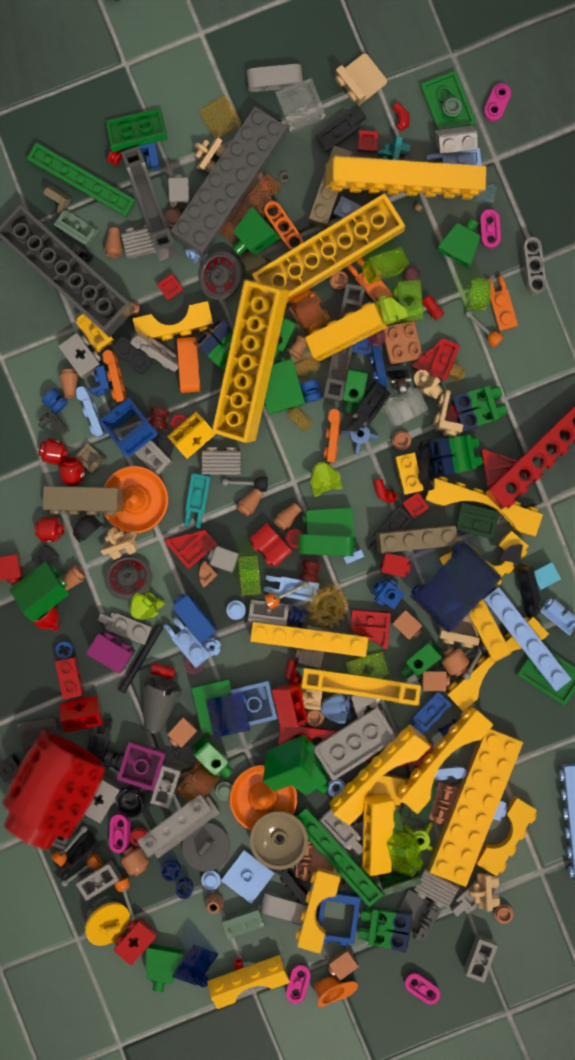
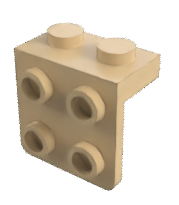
[335,54,387,106]
[433,390,463,438]
[438,600,480,648]

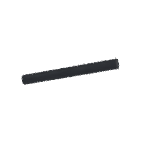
[118,624,163,693]

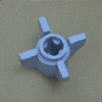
[340,426,379,455]
[320,693,353,724]

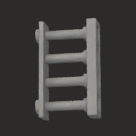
[137,794,221,858]

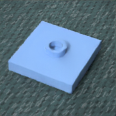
[221,849,275,904]

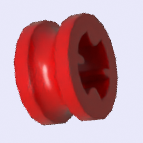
[107,151,122,167]

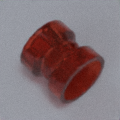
[148,408,170,430]
[300,561,322,583]

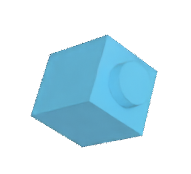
[534,562,561,590]

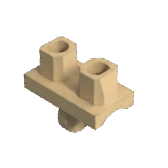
[194,137,226,173]
[413,370,443,399]
[100,528,138,560]
[300,688,322,710]
[468,873,500,912]

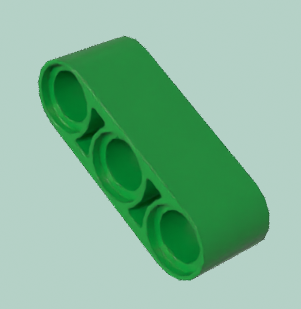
[297,534,355,556]

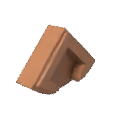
[199,561,218,587]

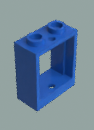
[99,397,158,458]
[172,594,218,643]
[317,891,361,946]

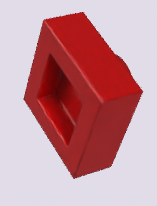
[358,130,378,153]
[157,274,184,301]
[402,492,429,519]

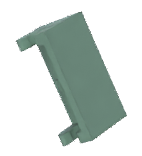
[54,210,100,249]
[222,906,265,940]

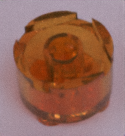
[288,290,330,335]
[175,761,219,802]

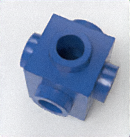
[370,577,405,609]

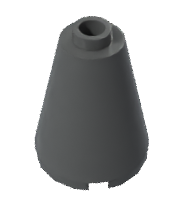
[144,678,182,734]

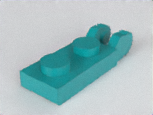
[184,473,211,529]

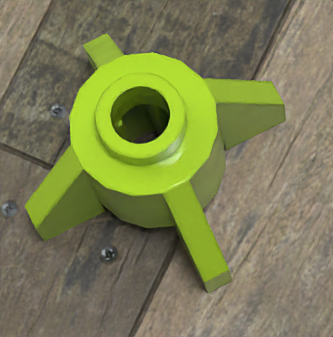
[374,295,408,325]
[310,462,343,497]
[129,589,165,620]
[403,821,435,853]

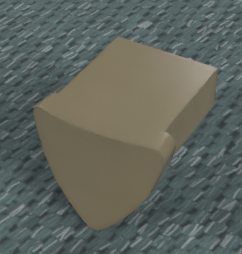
[43,186,72,216]
[240,251,267,279]
[75,443,107,474]

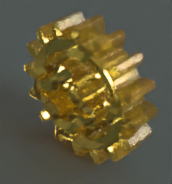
[307,586,349,628]

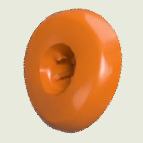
[103,466,168,533]
[230,765,297,831]

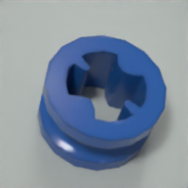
[56,641,74,659]

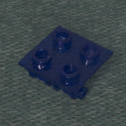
[206,692,250,738]
[172,945,219,988]

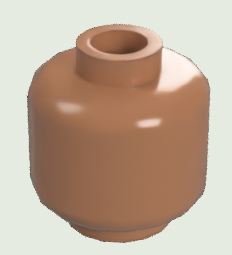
[441,647,470,677]
[121,847,149,876]

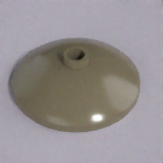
[250,811,308,870]

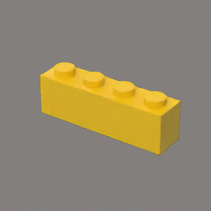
[305,303,387,361]
[362,793,395,876]

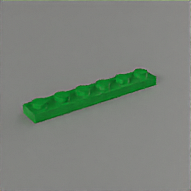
[27,143,136,218]
[296,807,384,907]

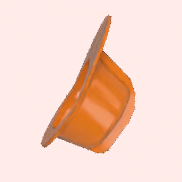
[314,976,358,1007]

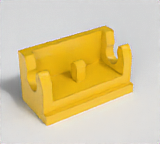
[76,314,115,354]

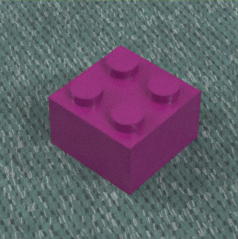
[86,631,135,674]
[117,740,167,791]

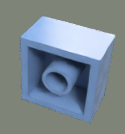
[231,681,278,728]

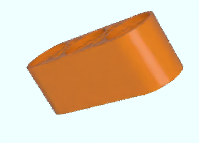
[264,201,303,251]
[177,337,200,393]

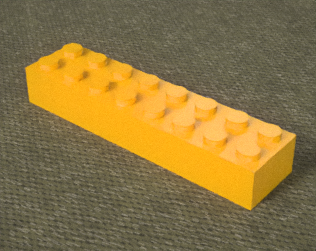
[325,156,486,199]
[252,193,405,303]
[212,280,289,443]
[427,728,523,887]

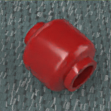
[38,438,68,465]
[59,457,85,486]
[35,517,65,542]

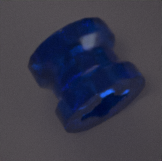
[287,605,308,628]
[161,859,181,882]

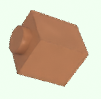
[392,609,422,640]
[421,670,450,691]
[167,716,198,748]
[328,946,359,980]

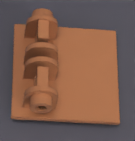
[381,322,423,366]
[429,782,459,824]
[295,839,334,880]

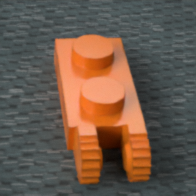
[346,258,394,302]
[486,275,518,332]
[102,349,127,403]
[324,409,341,464]

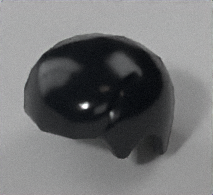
[73,515,102,542]
[115,787,145,819]

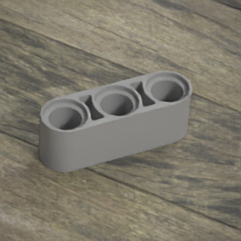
[247,64,303,92]
[521,237,547,295]
[260,891,318,925]

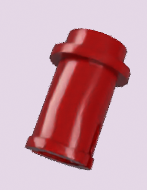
[421,295,444,321]
[150,662,176,680]

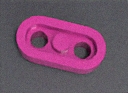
[484,83,511,122]
[480,209,501,249]
[109,813,131,853]
[286,964,310,1004]
[405,972,440,1004]

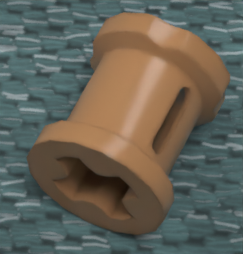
[286,334,309,360]

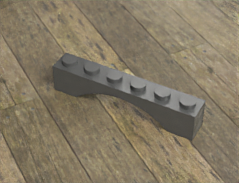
[121,146,178,261]
[323,283,365,403]

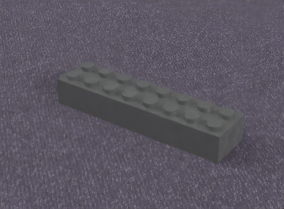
[170,107,287,258]
[0,204,135,338]

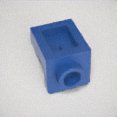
[139,143,161,172]
[90,366,111,396]

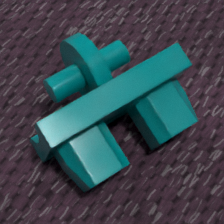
[377,136,411,161]

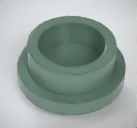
[442,97,462,117]
[215,782,233,801]

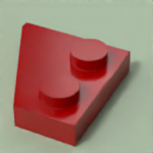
[411,338,461,381]
[481,449,525,486]
[164,530,218,569]
[351,609,391,649]

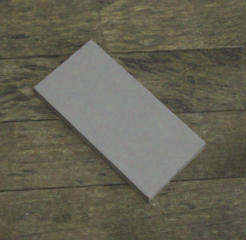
[315,706,396,781]

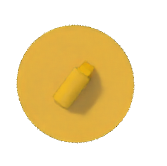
[85,902,130,946]

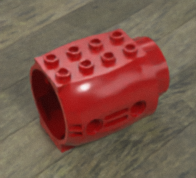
[2,729,105,849]

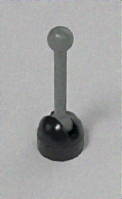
[221,476,268,492]
[463,638,488,680]

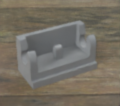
[135,440,172,476]
[248,599,289,626]

